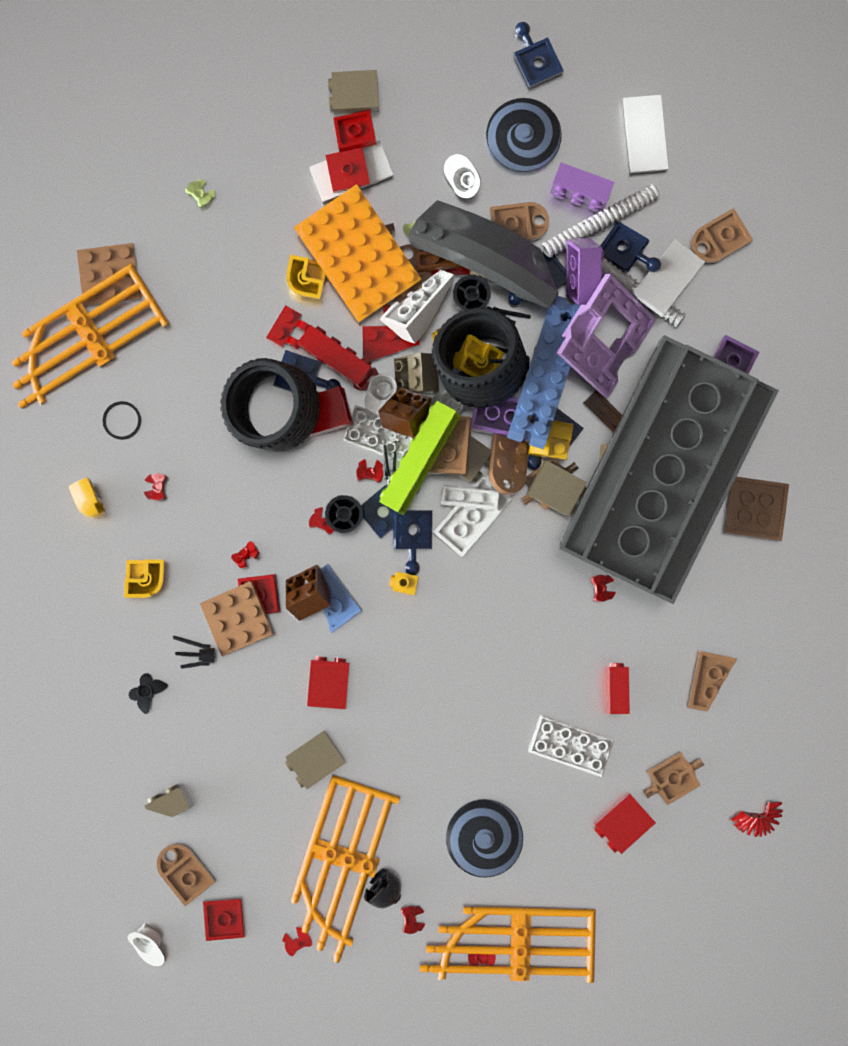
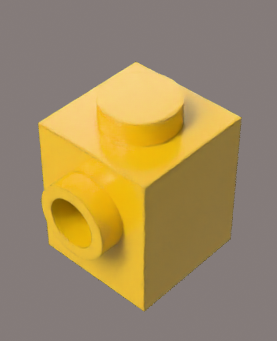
[389,572,419,596]

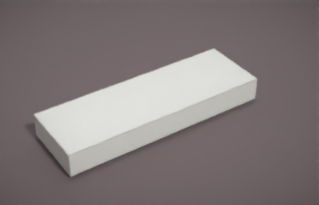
[441,485,500,511]

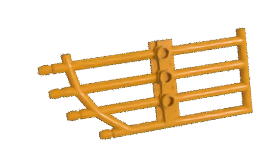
[12,263,169,408]
[291,775,400,963]
[420,906,596,983]

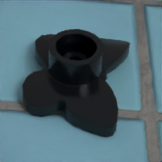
[128,673,168,714]

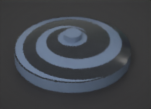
[486,98,562,174]
[446,799,523,878]

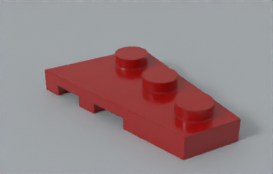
[362,326,420,362]

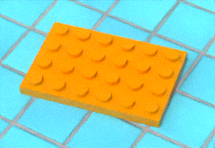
[294,184,422,323]

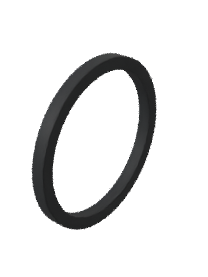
[102,401,141,440]

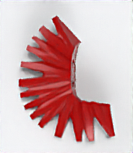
[731,802,783,837]

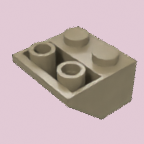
[394,353,439,395]
[144,784,194,817]

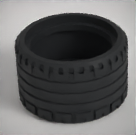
[432,307,528,408]
[220,358,320,452]

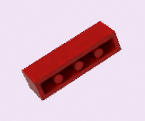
[297,325,374,389]

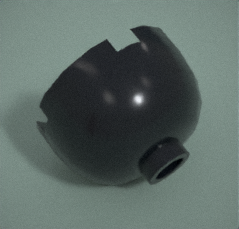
[453,275,491,311]
[325,495,363,534]
[364,868,401,909]

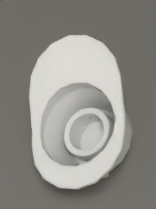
[444,154,481,198]
[128,923,165,966]

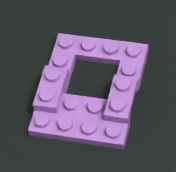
[557,274,656,397]

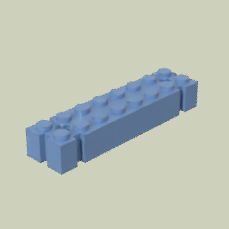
[507,296,581,450]

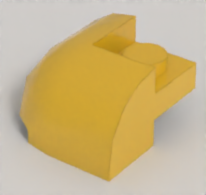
[286,254,326,300]
[453,334,504,377]
[528,420,573,461]
[69,477,107,519]
[124,559,164,598]

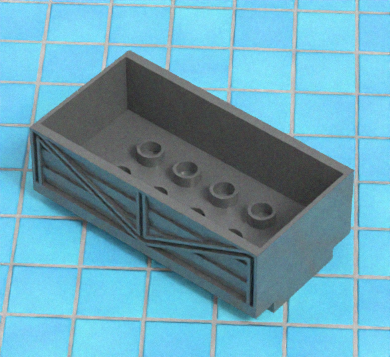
[558,335,779,604]

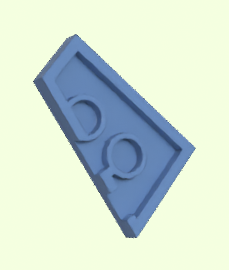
[321,564,362,633]

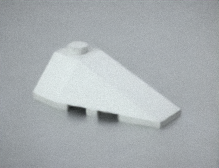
[380,270,455,344]

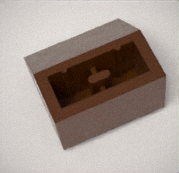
[378,387,432,438]
[286,565,331,621]

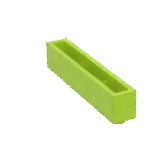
[379,401,461,516]

